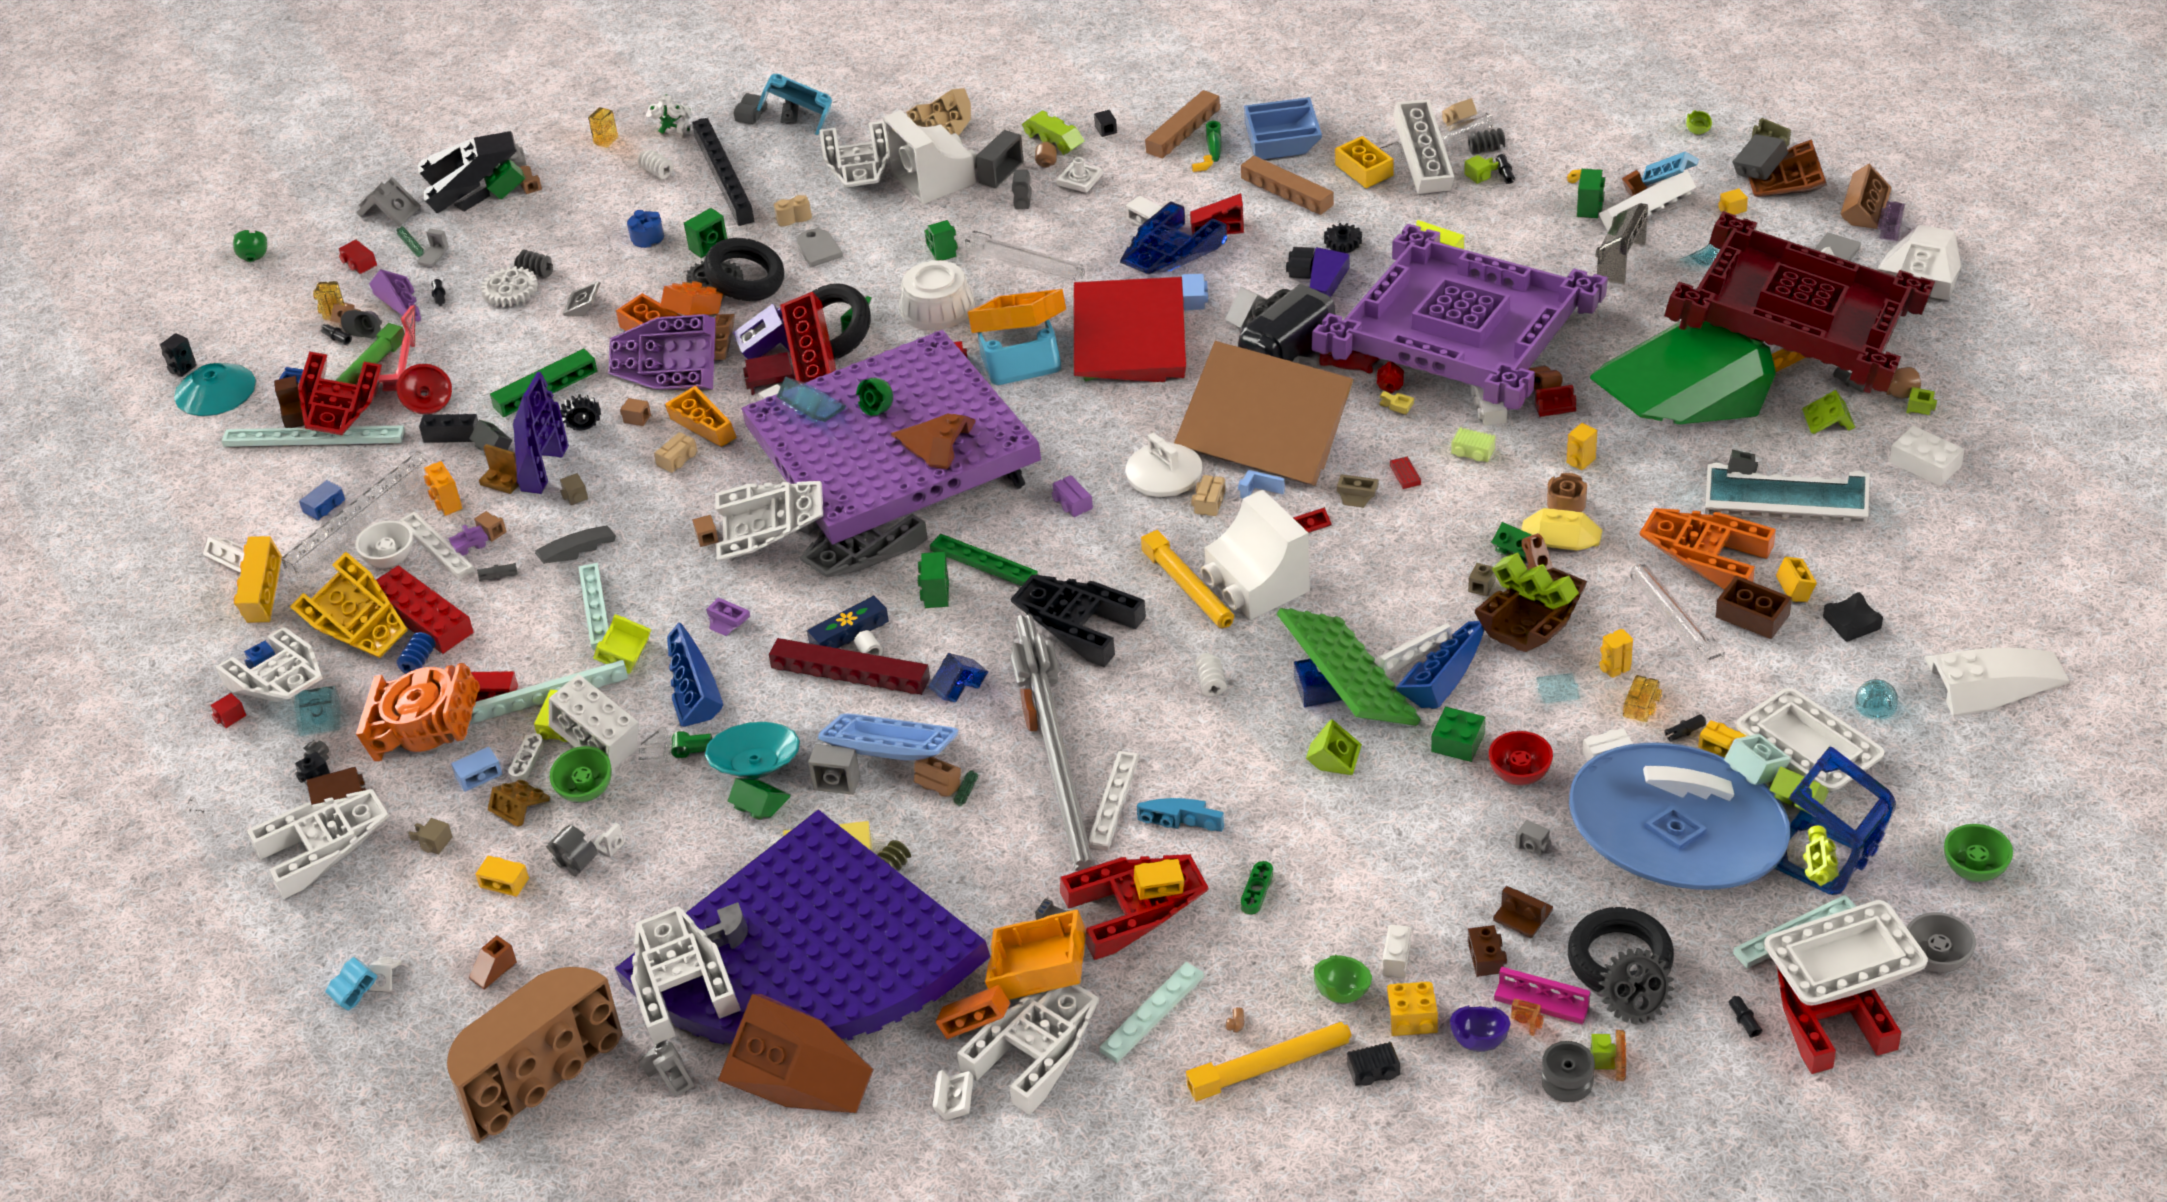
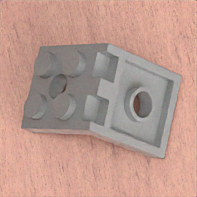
[356,177,421,227]

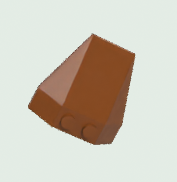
[1748,139,1827,197]

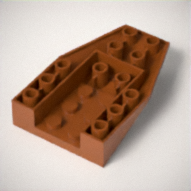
[718,994,874,1113]

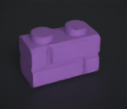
[1052,475,1093,517]

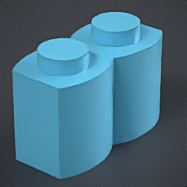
[325,957,377,1011]

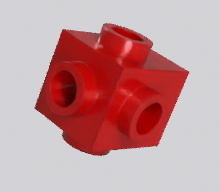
[1377,361,1404,394]

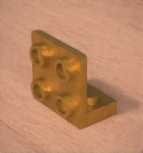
[479,444,519,494]
[487,780,550,827]

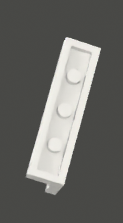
[203,537,244,572]
[1374,623,1451,676]

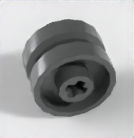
[1541,1041,1595,1102]

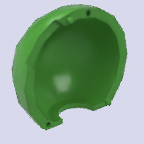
[1314,954,1372,1004]

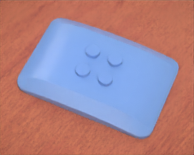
[818,713,958,760]

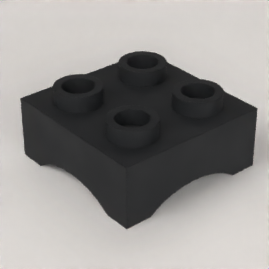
[1823,592,1883,642]

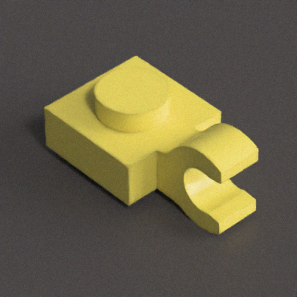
[1379,391,1414,415]

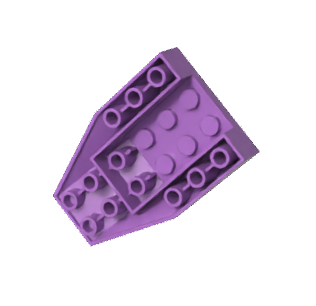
[608,314,716,390]

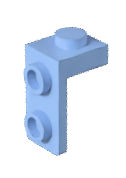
[1238,470,1285,499]

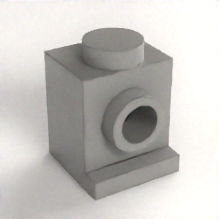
[1515,820,1551,855]

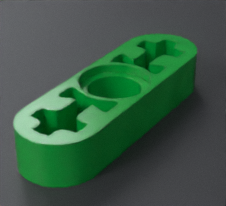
[1241,861,1273,915]

